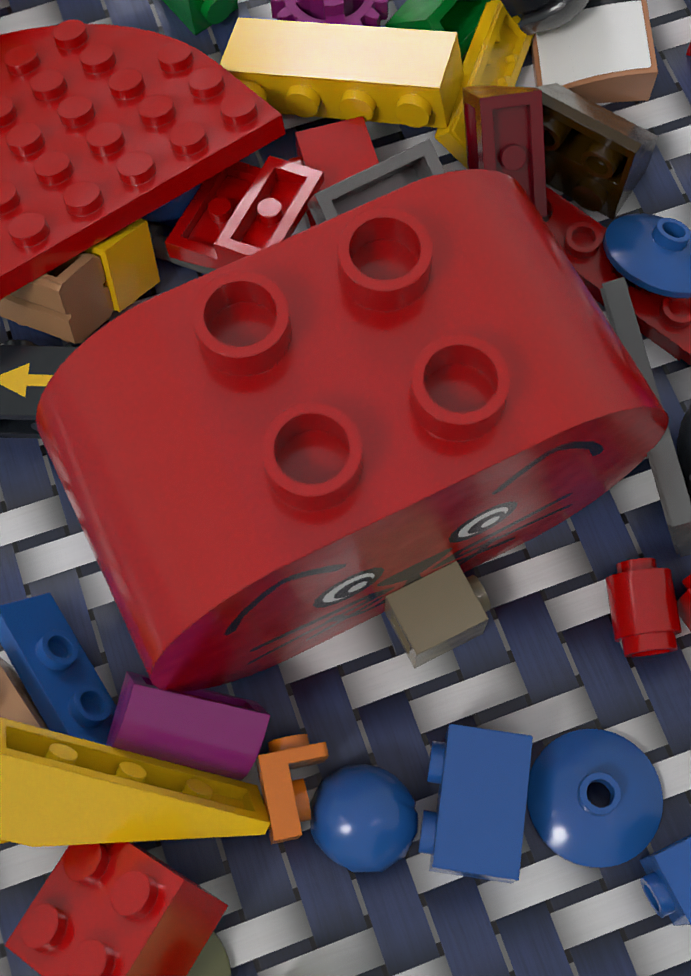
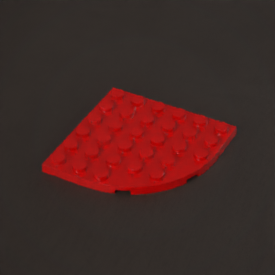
[0,20,286,300]

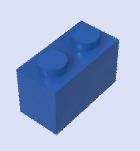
[418,724,533,884]

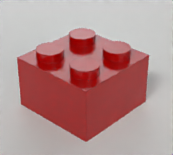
[4,842,229,976]

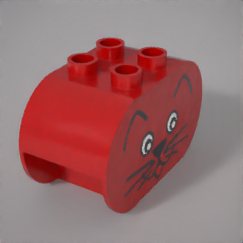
[36,169,669,692]

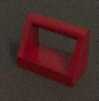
[462,85,547,217]

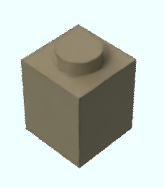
[384,561,491,669]

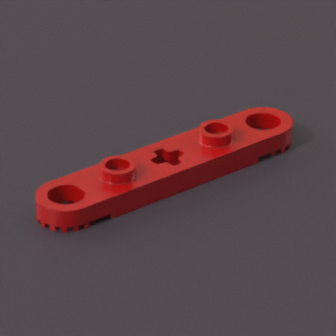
[545,187,691,365]

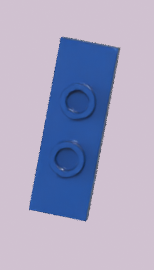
[0,593,117,745]

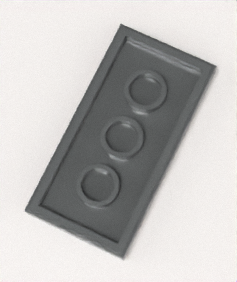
[600,277,691,557]

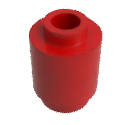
[605,558,682,657]

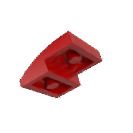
[165,155,324,269]

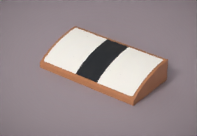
[530,0,658,103]

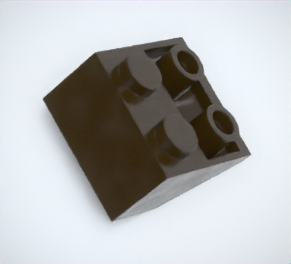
[535,83,659,220]

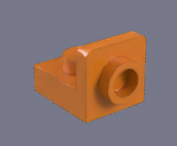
[256,734,329,845]

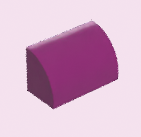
[106,671,270,781]

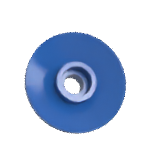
[603,213,691,298]
[526,729,663,868]

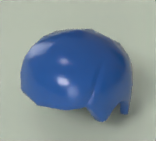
[310,764,418,872]

